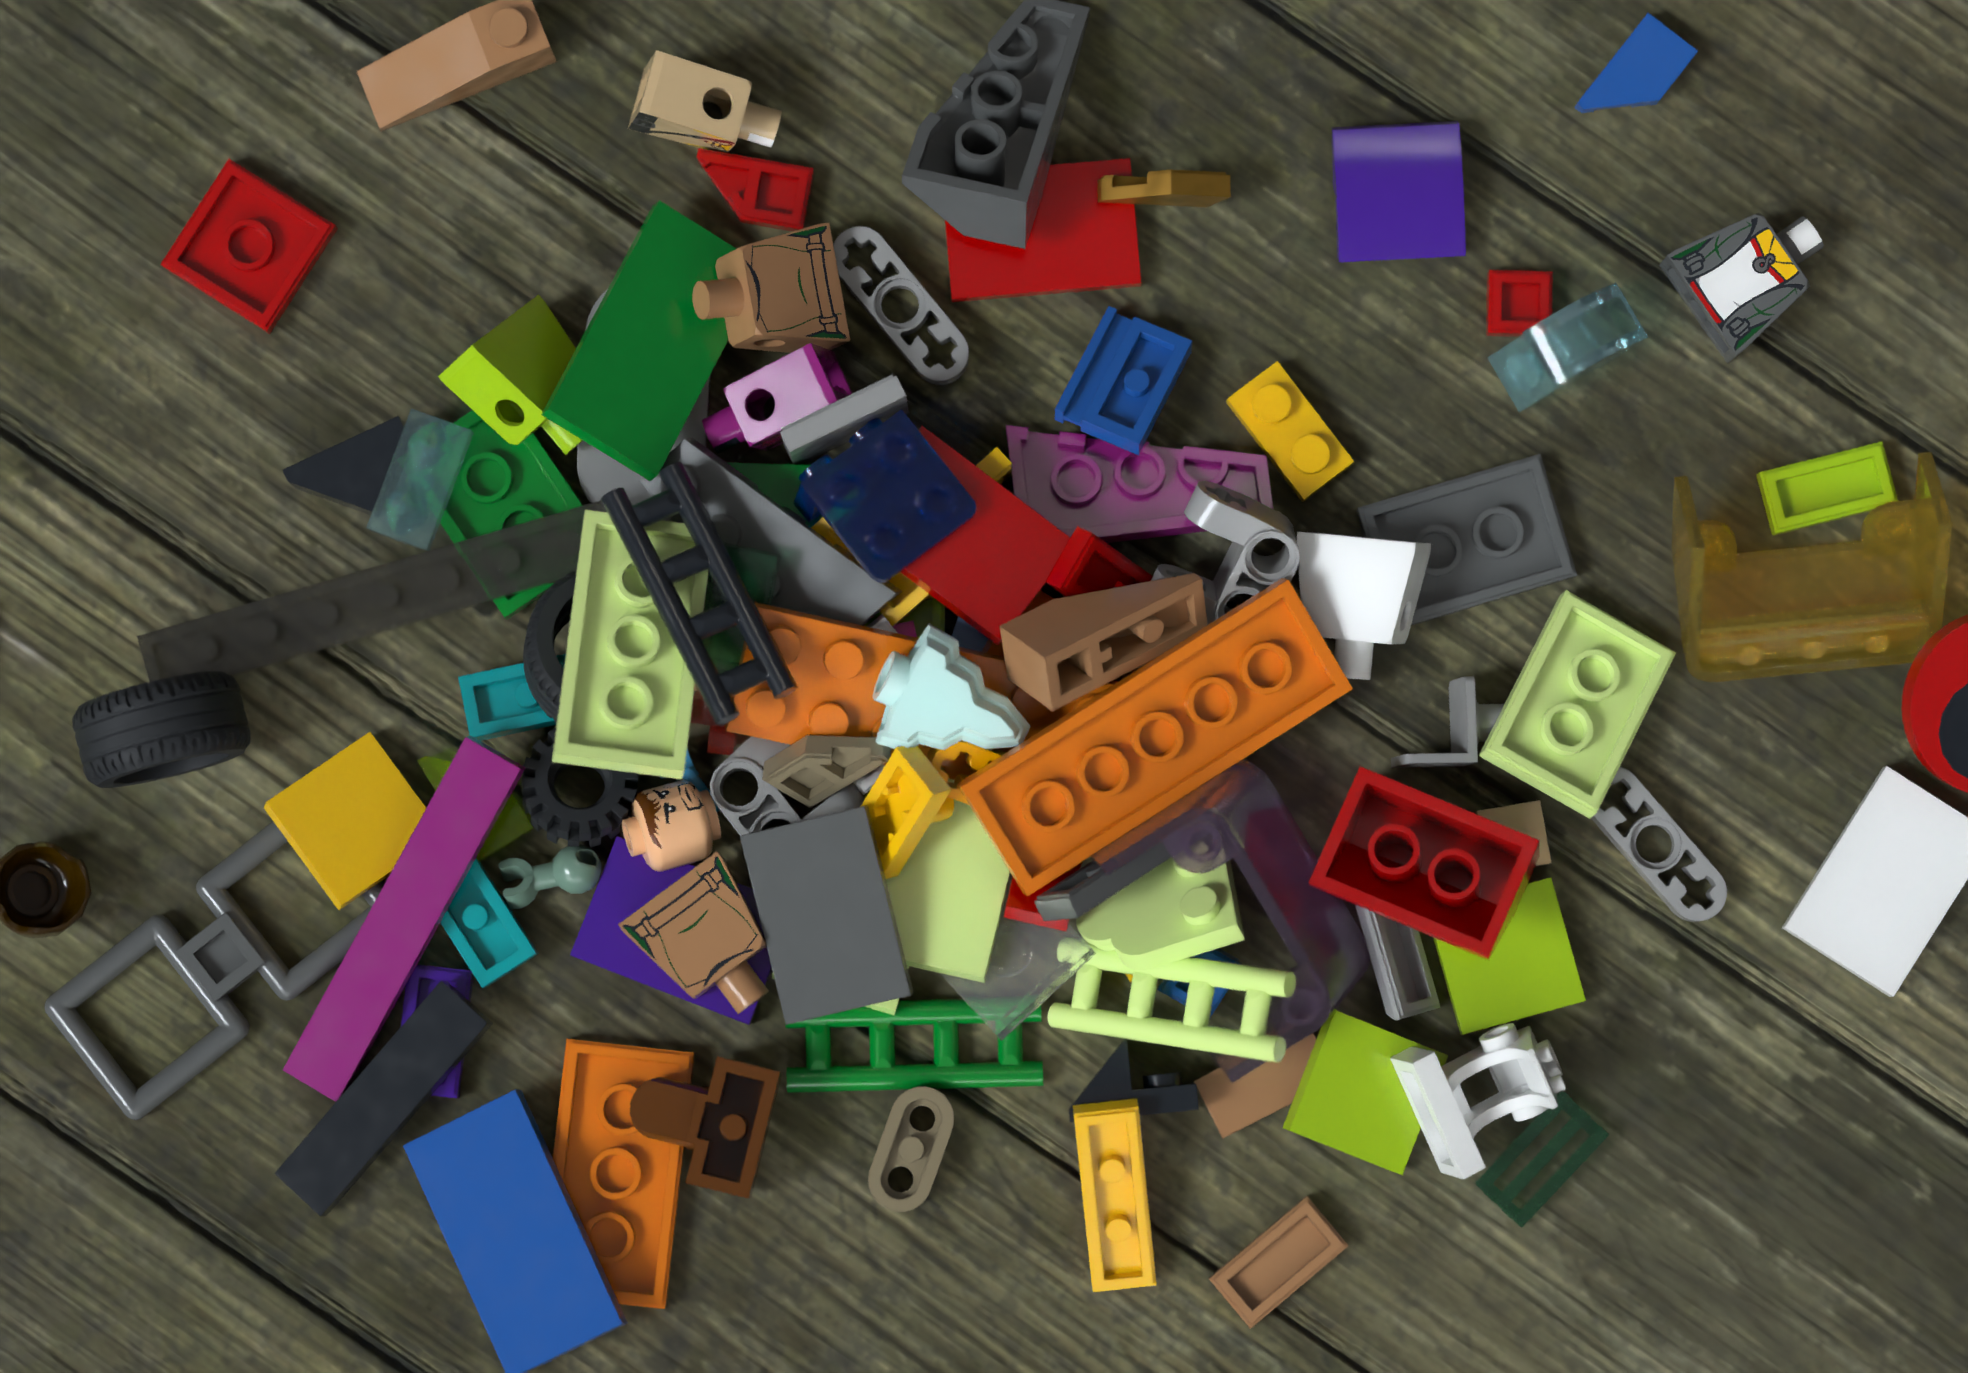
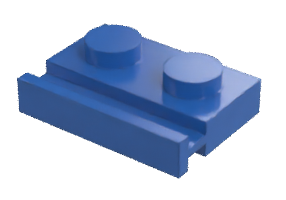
[1055,306,1192,455]

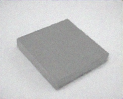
[780,375,909,465]

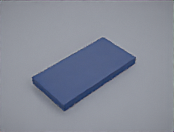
[403,1089,628,1373]

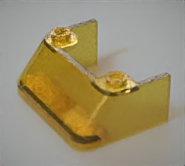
[1672,452,1952,682]

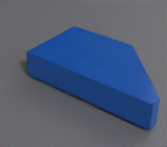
[1574,13,1698,113]

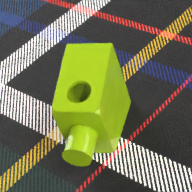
[438,294,583,455]

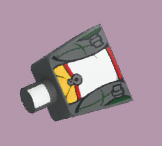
[1659,213,1824,364]

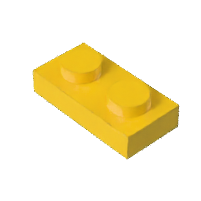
[1226,361,1355,502]

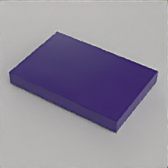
[570,836,772,1025]

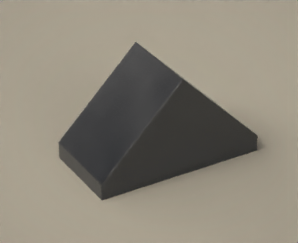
[282,416,411,519]

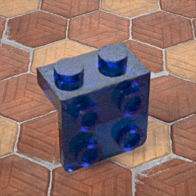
[793,409,976,583]

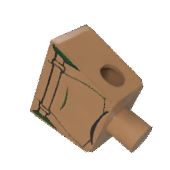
[692,223,850,353]
[618,852,769,1014]

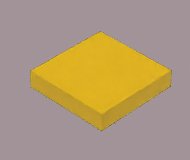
[264,732,426,910]

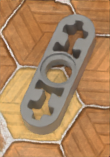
[833,226,969,385]
[1591,767,1727,922]

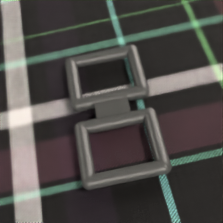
[44,821,385,1120]

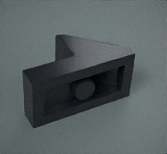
[1068,1039,1199,1123]

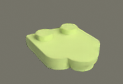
[1076,829,1245,971]

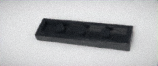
[274,980,493,1217]

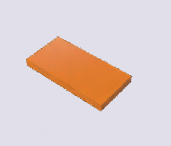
[553,1039,695,1309]

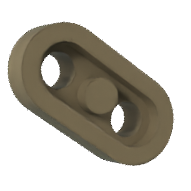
[868,1087,954,1212]

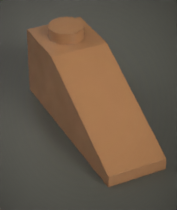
[357,0,557,131]
[1000,573,1208,711]

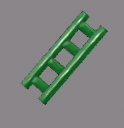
[785,996,1043,1093]

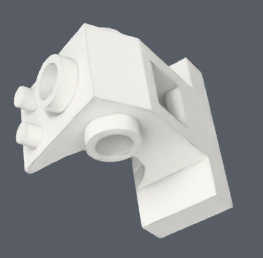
[1390,1023,1566,1179]

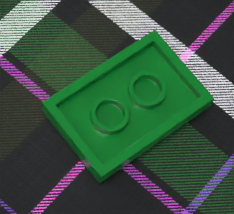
[398,410,586,620]

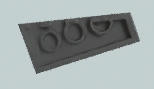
[639,438,903,626]

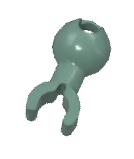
[498,844,601,909]

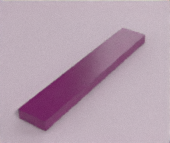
[283,736,526,1102]

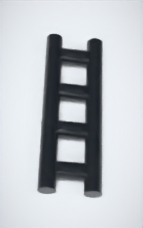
[601,462,798,726]

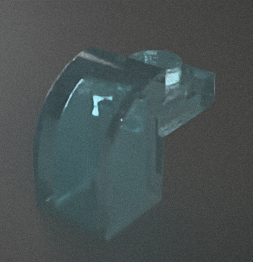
[1488,283,1648,412]

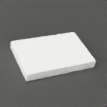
[1782,766,1968,997]

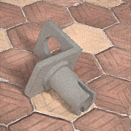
[1391,676,1504,768]

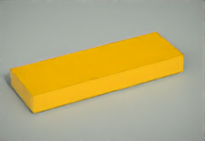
[1073,1098,1157,1292]

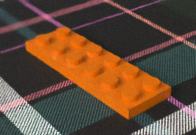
[957,578,1353,896]
[724,602,1119,780]

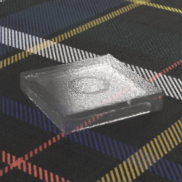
[939,874,1096,1041]

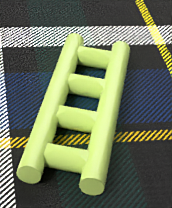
[1048,939,1296,1063]

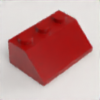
[1308,766,1540,960]

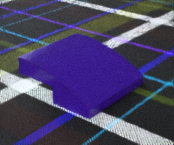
[1332,121,1466,262]

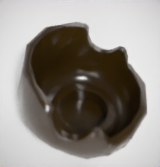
[0,841,92,938]

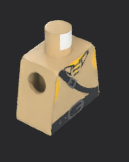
[628,50,782,153]

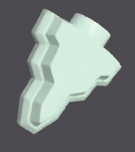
[873,624,1030,750]

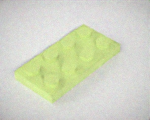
[552,510,708,779]

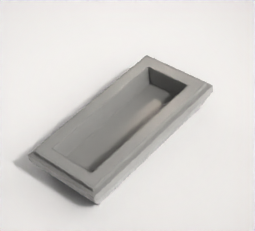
[1356,905,1440,1021]

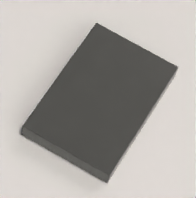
[1356,454,1577,626]
[740,805,913,1025]

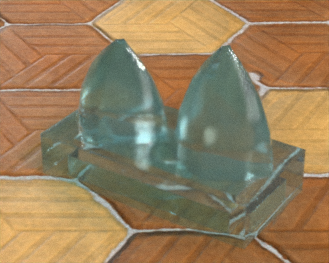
[366,408,474,552]

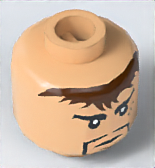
[622,780,721,872]

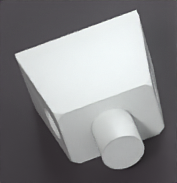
[1297,532,1431,680]

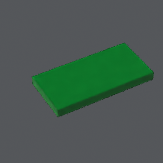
[541,200,736,481]

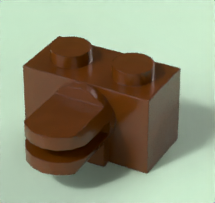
[630,1056,783,1199]

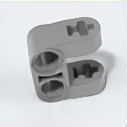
[1151,481,1300,625]
[710,736,865,836]

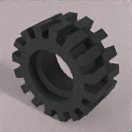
[521,729,638,848]

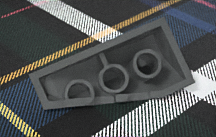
[902,0,1090,249]

